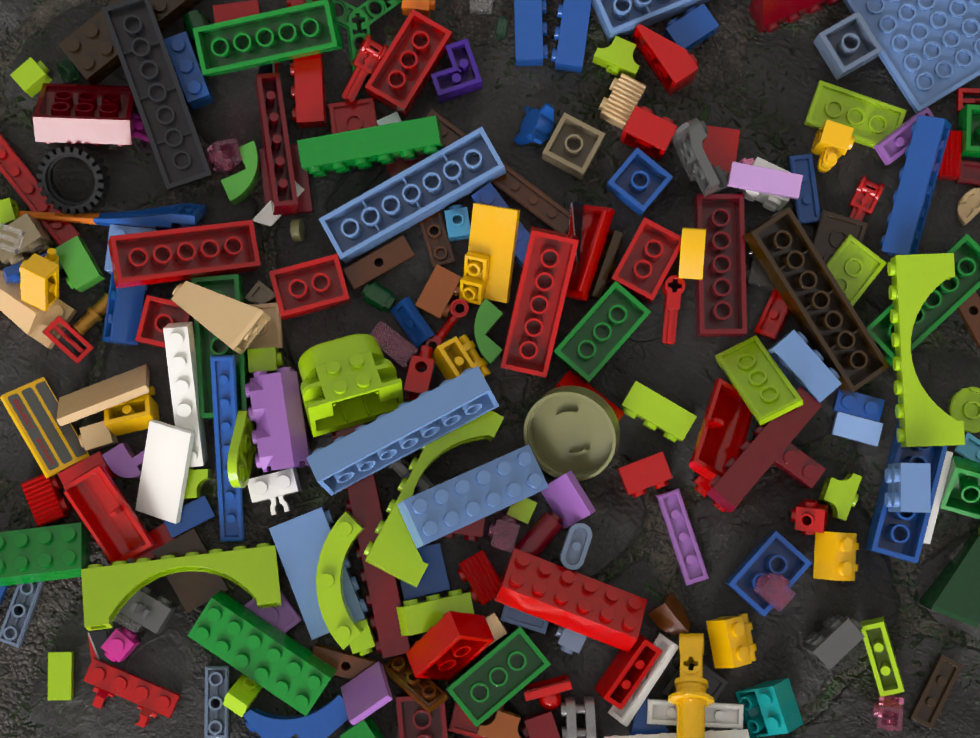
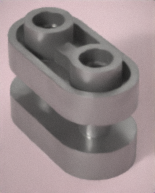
[561,696,596,738]

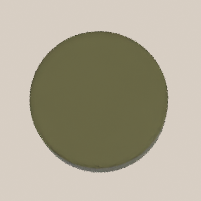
[290,218,305,242]

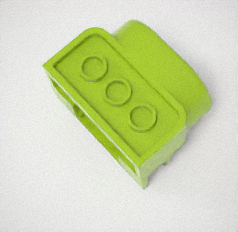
[298,334,404,437]

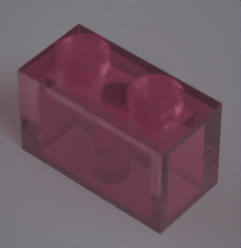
[369,320,419,369]

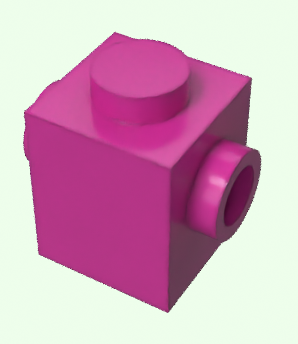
[101,626,141,663]

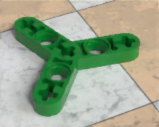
[304,0,402,77]

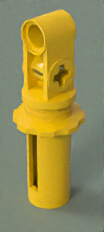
[668,633,714,738]

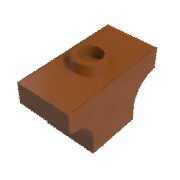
[477,708,525,738]

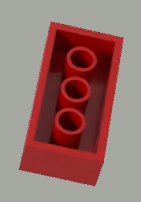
[365,9,453,117]

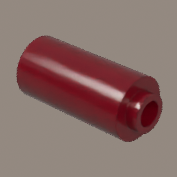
[515,511,563,557]

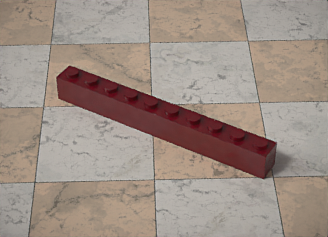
[331,423,412,658]

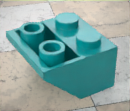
[735,678,803,738]

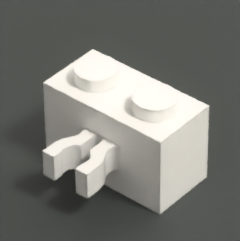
[247,468,302,515]

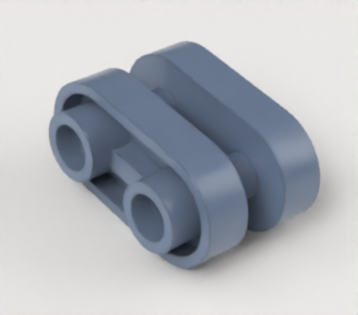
[559,523,592,570]

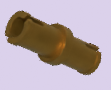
[72,293,108,336]

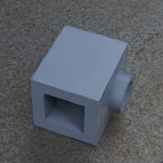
[555,626,587,655]

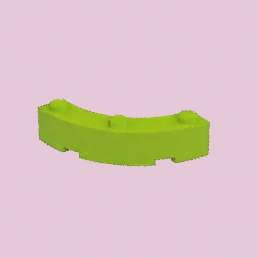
[316,511,365,650]

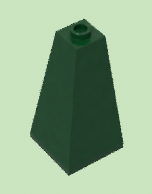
[919,534,980,628]

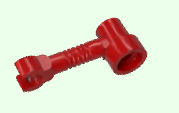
[425,299,469,346]

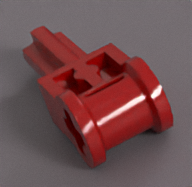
[342,34,388,102]
[848,175,885,221]
[661,275,685,345]

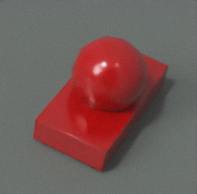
[523,674,572,710]

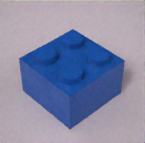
[605,147,673,217]

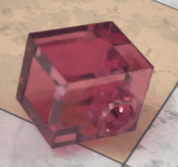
[206,138,242,173]
[488,515,520,552]
[754,573,796,612]
[873,696,904,732]

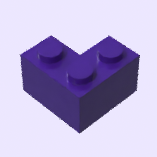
[431,39,482,103]

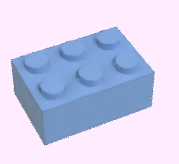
[767,330,842,403]

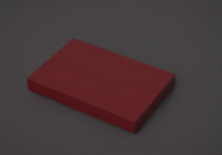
[259,144,313,216]

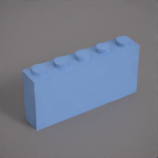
[269,507,369,640]

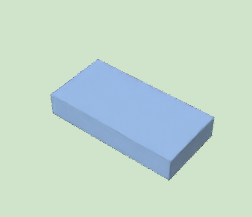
[831,412,883,446]

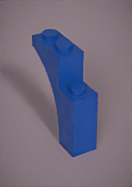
[243,692,348,738]

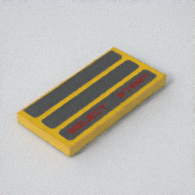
[0,377,90,479]

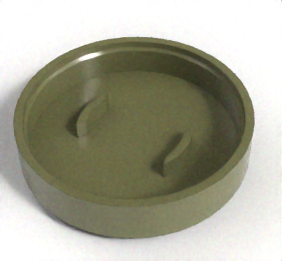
[524,386,620,481]

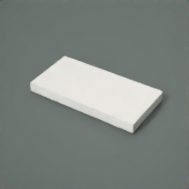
[135,420,195,524]

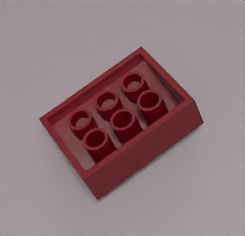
[748,0,842,33]
[33,83,136,146]

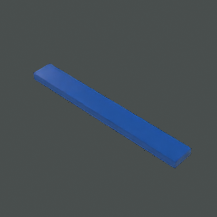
[210,354,245,542]

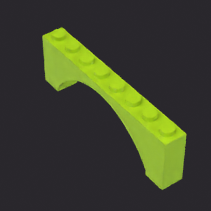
[887,253,965,447]
[363,410,504,588]
[81,543,282,631]

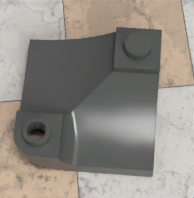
[671,118,729,198]

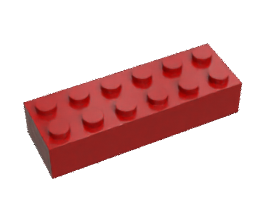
[108,220,261,289]
[500,226,579,378]
[494,548,647,653]

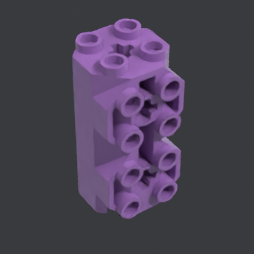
[245,367,311,473]

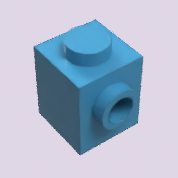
[444,205,471,242]

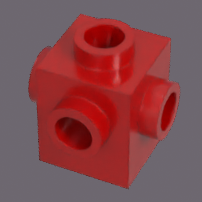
[791,499,828,535]

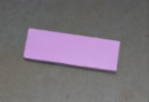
[727,162,803,200]

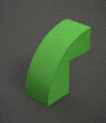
[221,141,261,206]
[474,298,503,366]

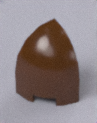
[648,592,690,635]

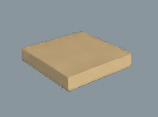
[247,302,283,349]

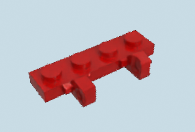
[83,658,181,728]

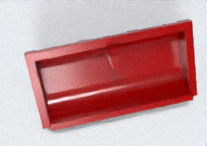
[566,205,615,301]
[689,378,753,480]
[63,463,155,564]

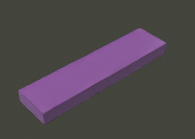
[656,488,709,586]

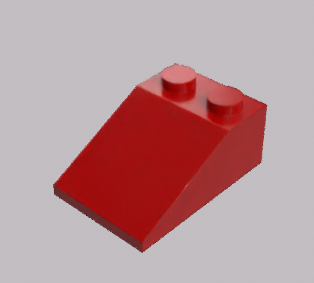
[632,24,699,96]

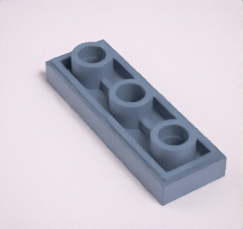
[0,581,45,648]
[204,665,230,738]

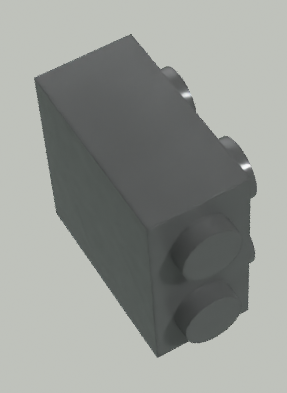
[803,615,865,670]

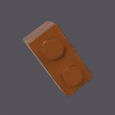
[415,264,462,321]

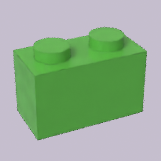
[55,236,106,292]

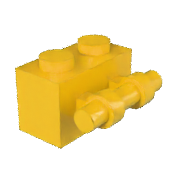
[810,120,855,173]
[19,248,59,311]
[432,334,491,380]
[104,386,160,436]
[813,531,859,581]
[706,613,757,668]

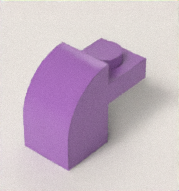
[102,443,145,478]

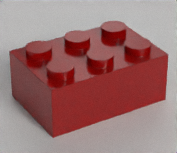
[609,217,681,304]
[269,254,351,320]
[406,611,495,681]

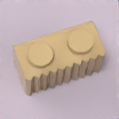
[598,73,647,130]

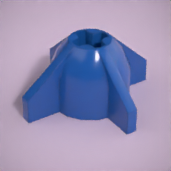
[513,103,554,145]

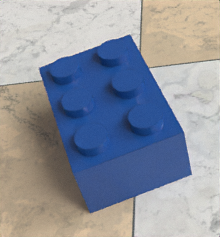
[724,530,812,617]

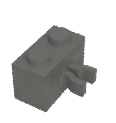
[119,585,176,634]

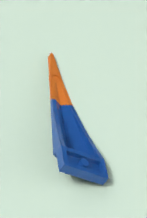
[17,203,206,231]

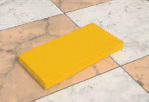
[468,203,520,303]

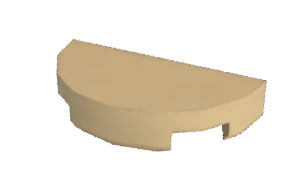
[956,188,980,226]

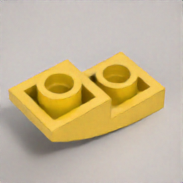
[679,227,706,280]
[459,251,490,305]

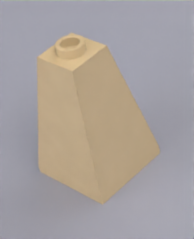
[171,281,271,355]

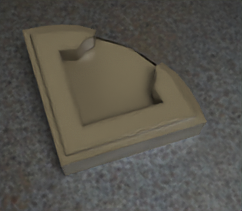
[245,280,276,304]

